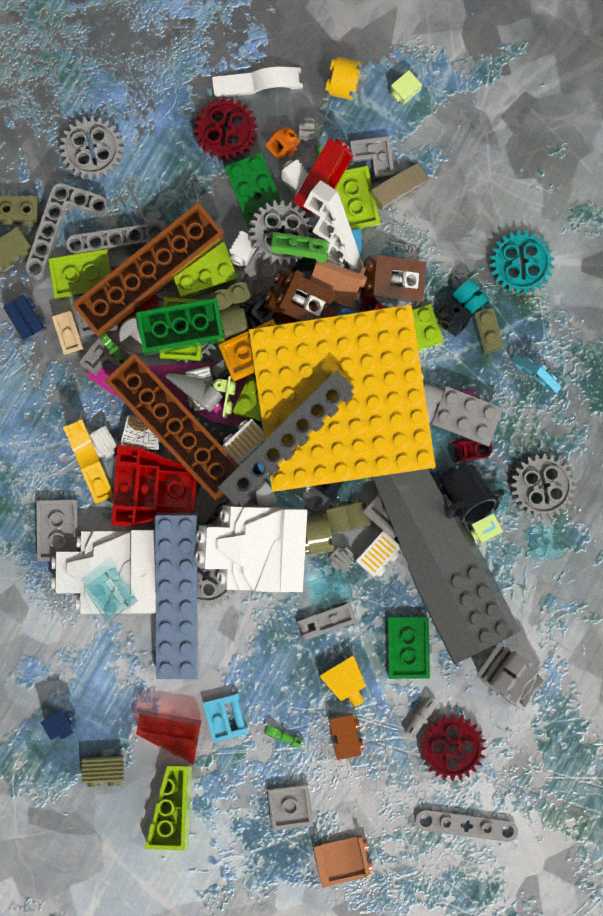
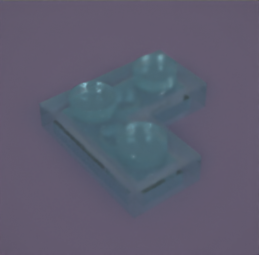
[430,427,463,473]

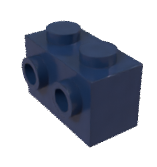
[40,709,77,740]

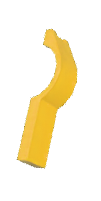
[62,418,114,504]

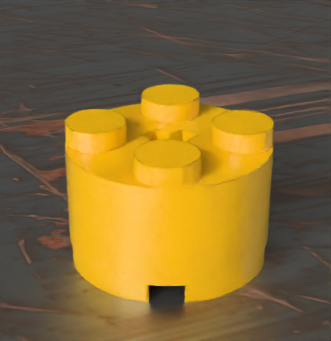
[325,56,361,101]

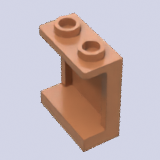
[309,261,367,307]
[313,835,374,888]

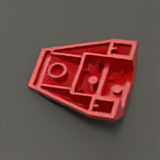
[111,445,197,527]

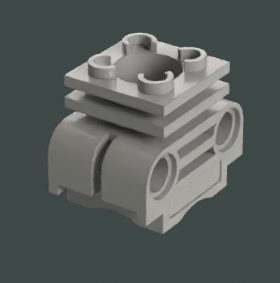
[476,642,547,711]

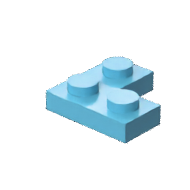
[510,355,561,393]

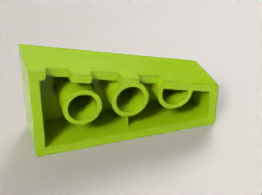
[144,765,192,850]

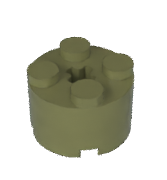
[220,302,252,341]
[305,512,334,557]

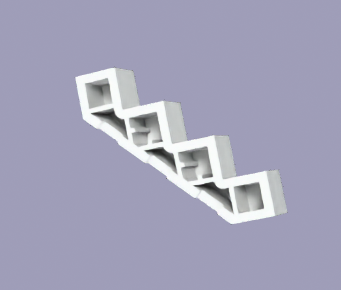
[304,180,364,273]

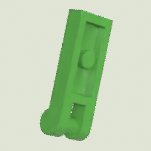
[271,232,329,263]

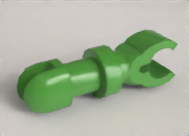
[100,333,127,366]
[264,725,304,748]

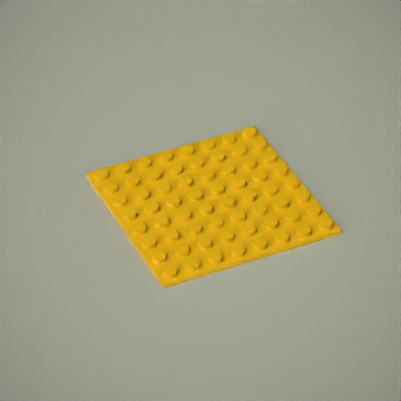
[249,305,436,492]

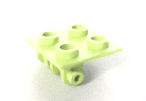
[213,376,236,419]

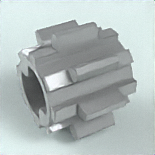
[299,118,319,143]
[328,545,355,572]

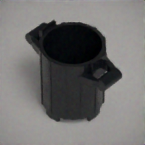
[440,461,505,523]

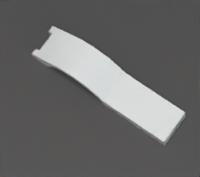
[212,67,303,98]

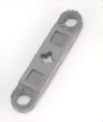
[415,810,518,842]

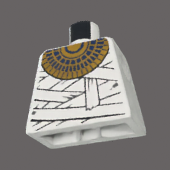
[120,416,160,452]

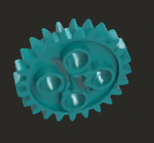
[489,230,555,295]

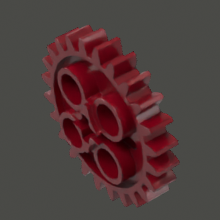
[193,97,258,162]
[419,714,486,782]

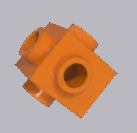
[265,127,301,160]

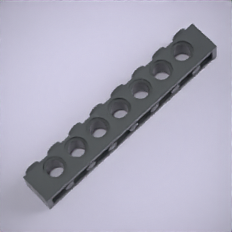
[218,370,355,506]

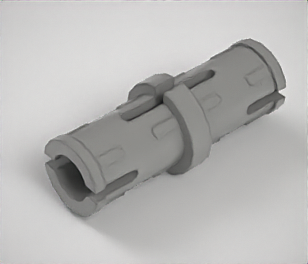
[404,698,438,738]

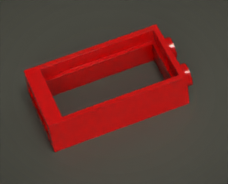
[293,138,354,218]

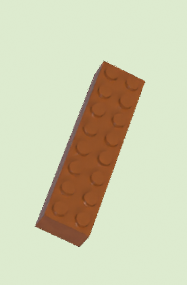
[72,202,225,338]
[104,353,240,502]

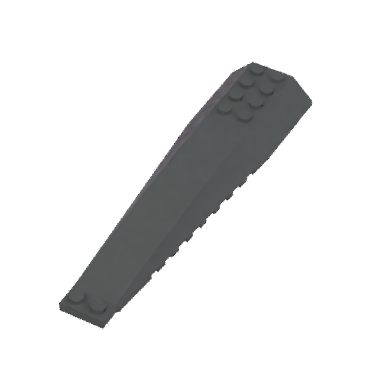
[371,469,520,665]

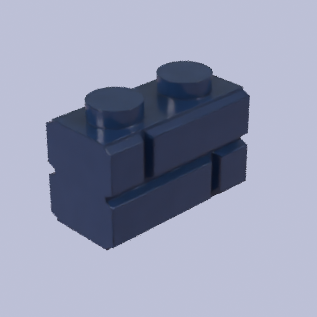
[3,295,47,344]

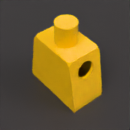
[320,656,366,708]

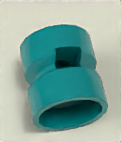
[453,278,490,315]

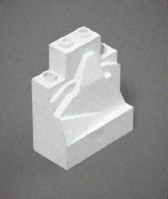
[195,505,307,592]
[52,530,156,615]

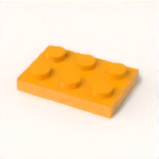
[218,319,276,381]

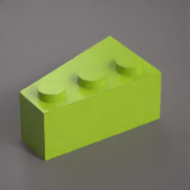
[172,241,237,299]

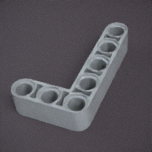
[26,183,109,280]
[66,223,163,255]

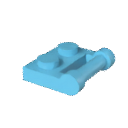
[203,694,249,743]

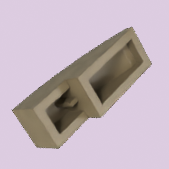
[370,163,429,210]

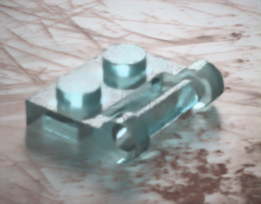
[84,567,138,622]

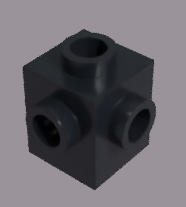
[437,300,472,337]

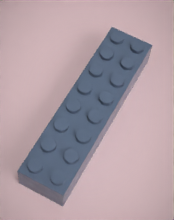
[155,513,199,679]

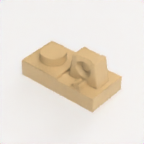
[52,310,83,355]

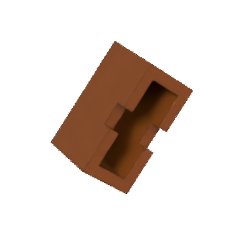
[329,715,364,760]

